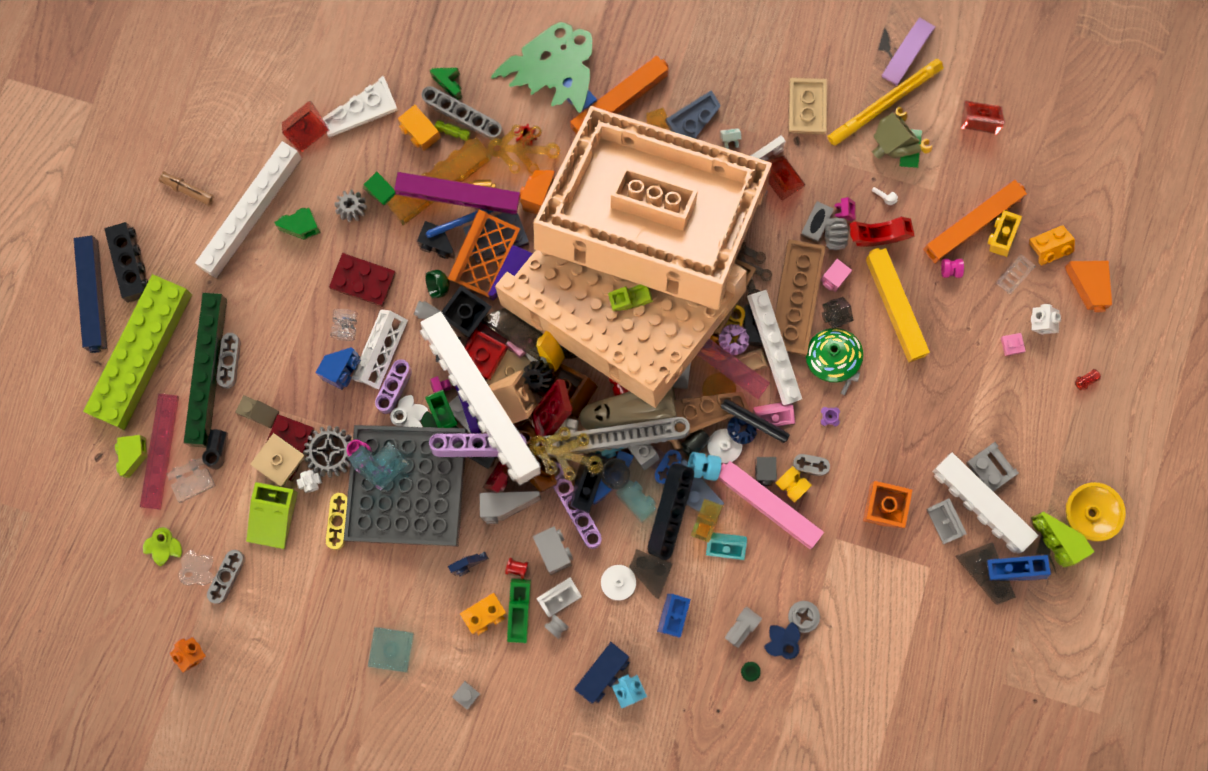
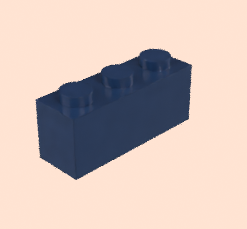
[574,642,630,704]

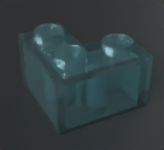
[348,442,409,491]

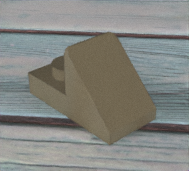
[235,395,280,428]

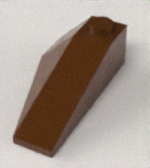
[513,416,557,492]

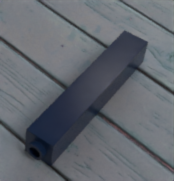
[73,235,108,353]

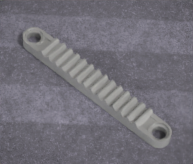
[534,417,690,458]

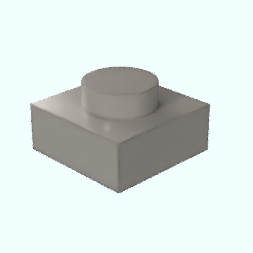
[452,681,480,710]

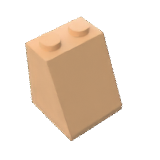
[488,370,537,423]

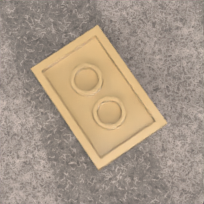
[788,78,827,134]

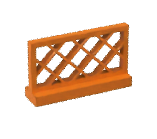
[448,209,520,297]

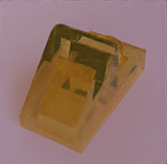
[691,499,723,543]

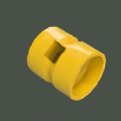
[775,466,812,503]

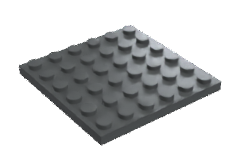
[343,425,468,546]

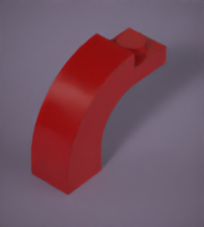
[849,216,915,247]

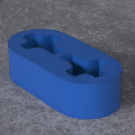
[654,450,682,485]

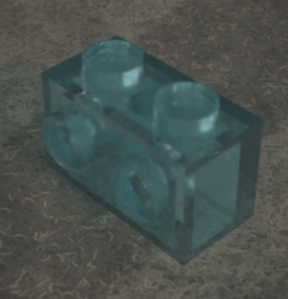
[616,480,657,524]

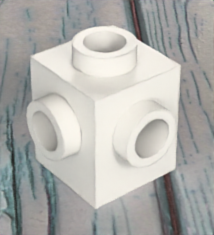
[1031,304,1061,334]

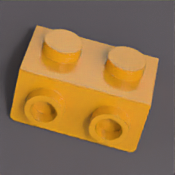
[1029,225,1075,266]

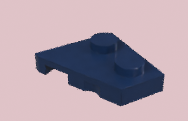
[448,552,489,577]

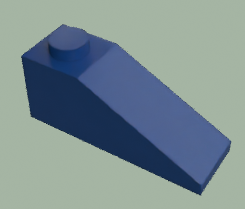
[987,555,1051,581]

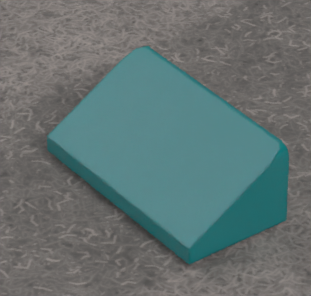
[706,532,747,560]

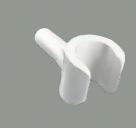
[872,187,898,206]

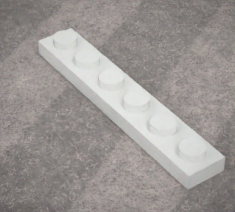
[747,290,802,405]

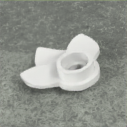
[390,395,428,427]

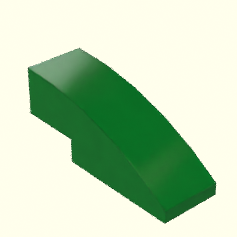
[507,578,531,643]

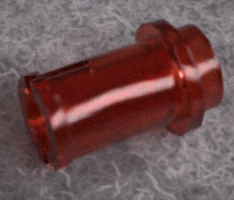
[1075,369,1101,390]

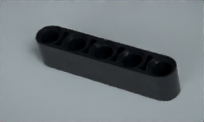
[647,463,694,560]

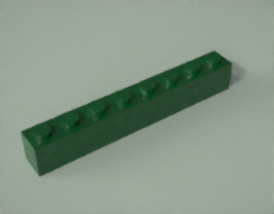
[183,293,227,448]

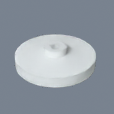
[707,429,742,464]
[601,565,636,600]

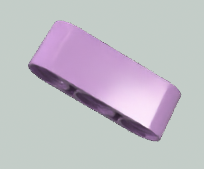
[375,359,412,414]

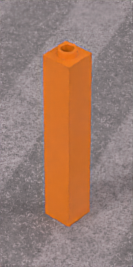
[570,55,669,135]
[923,180,1027,264]

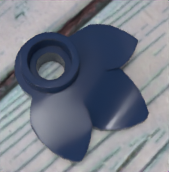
[764,622,800,659]

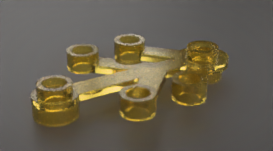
[488,124,560,175]
[529,427,603,481]

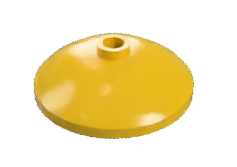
[1065,482,1126,542]

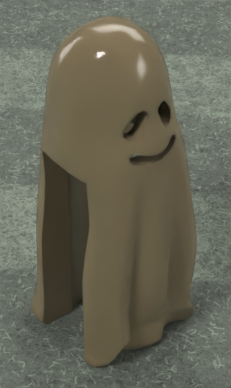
[580,386,677,430]

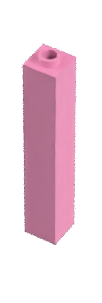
[718,461,824,549]

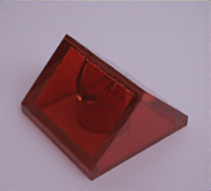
[282,100,329,152]
[961,101,1005,134]
[766,156,806,201]

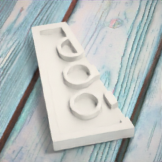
[321,76,398,138]

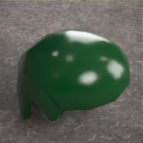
[425,270,450,299]

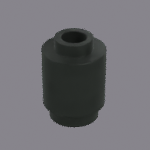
[682,429,710,457]

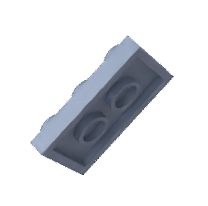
[463,212,529,263]

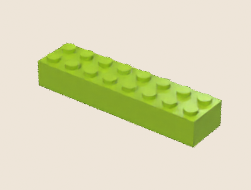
[83,274,192,431]

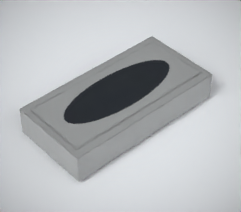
[801,201,834,243]

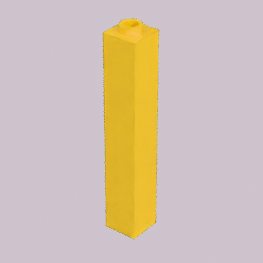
[865,248,930,363]

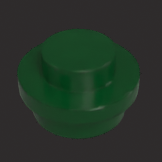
[741,662,761,682]

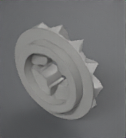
[788,601,820,633]

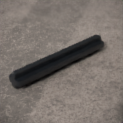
[721,399,790,443]

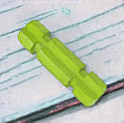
[435,120,470,141]

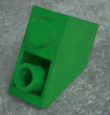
[274,208,321,240]

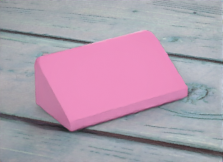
[753,402,795,430]

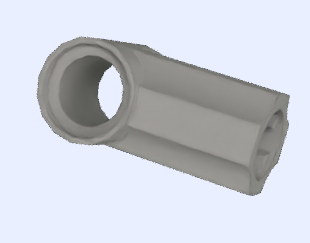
[725,606,762,648]

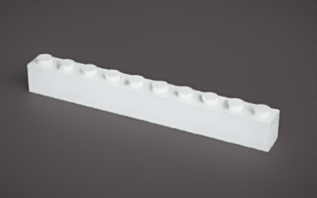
[420,311,540,485]

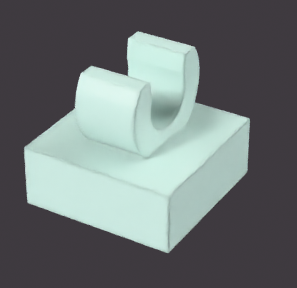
[720,128,741,149]

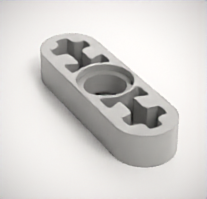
[217,333,241,389]
[207,550,245,604]

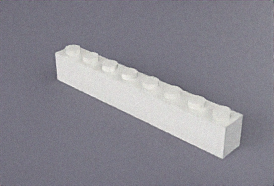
[195,141,302,278]

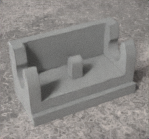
[926,498,967,544]

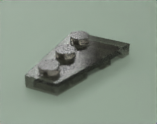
[955,542,1016,605]

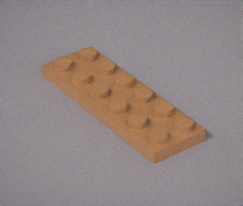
[775,239,826,356]

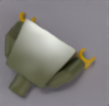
[872,107,932,159]

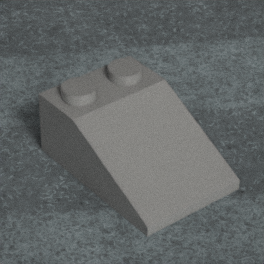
[480,491,541,524]

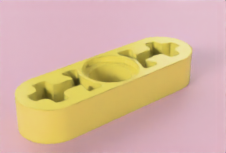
[326,493,348,550]

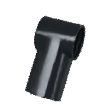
[202,429,228,470]

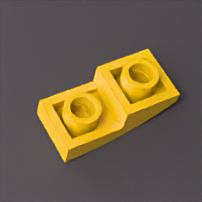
[536,331,565,372]

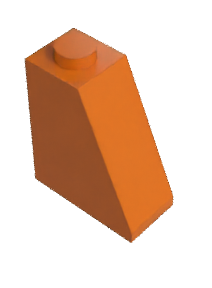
[1065,261,1112,312]

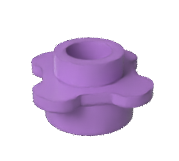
[821,407,840,426]

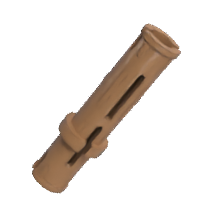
[159,171,214,206]

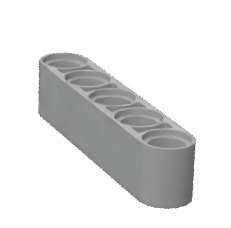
[421,86,504,142]

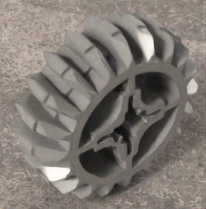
[303,425,354,478]

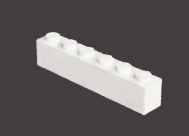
[932,453,1039,554]

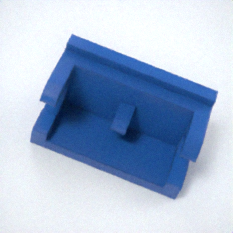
[657,594,691,638]

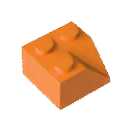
[519,170,556,215]
[863,481,913,528]

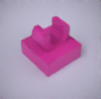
[835,197,856,221]
[430,376,451,393]

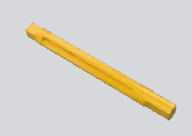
[827,59,944,146]

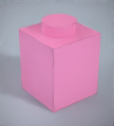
[821,259,852,292]

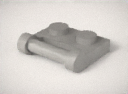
[966,442,1019,492]

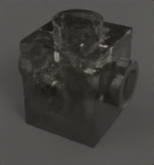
[822,297,854,329]

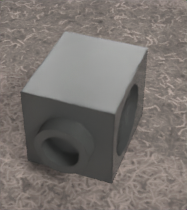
[755,457,777,486]

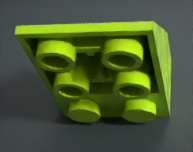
[246,482,298,549]
[1031,512,1094,568]

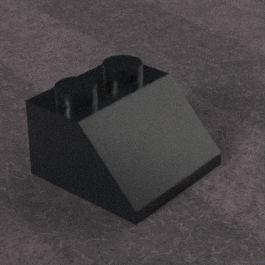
[441,286,492,338]

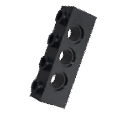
[104,222,148,303]

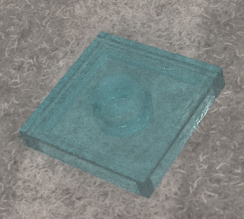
[367,627,414,672]

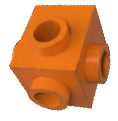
[170,637,206,673]

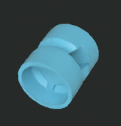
[687,452,721,481]

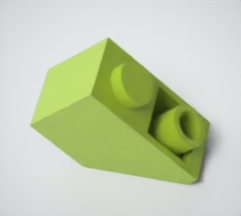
[115,435,147,478]

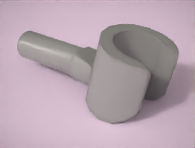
[841,372,860,395]

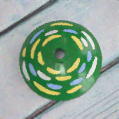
[806,328,863,383]

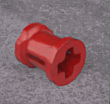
[505,557,529,579]

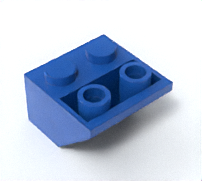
[315,348,361,390]

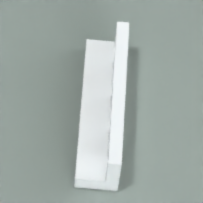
[351,310,408,389]

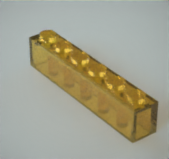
[387,137,492,226]

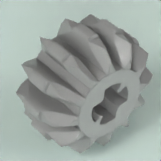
[334,190,367,222]
[825,218,849,250]

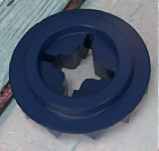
[727,416,757,444]

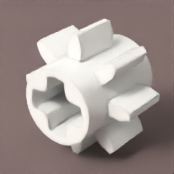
[296,470,322,493]

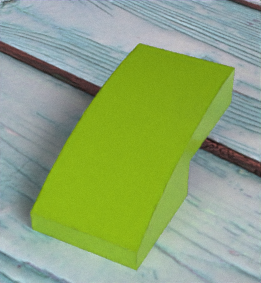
[608,284,653,312]

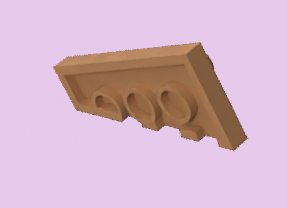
[674,392,750,434]

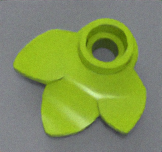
[143,527,182,566]

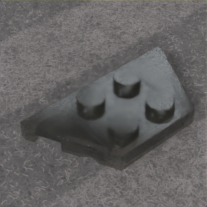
[482,308,543,361]

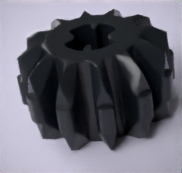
[522,360,556,393]

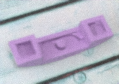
[881,18,935,86]

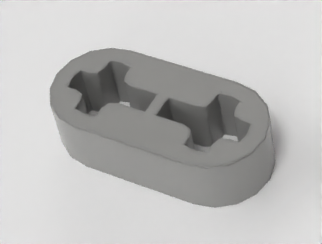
[793,454,830,476]

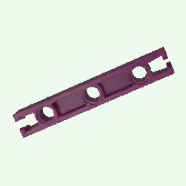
[394,172,520,215]

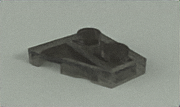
[629,549,673,599]

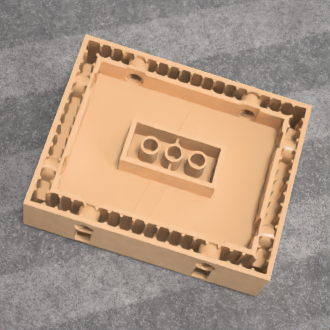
[534,106,772,310]
[495,250,746,408]

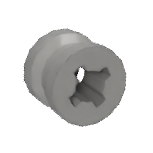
[544,614,569,639]

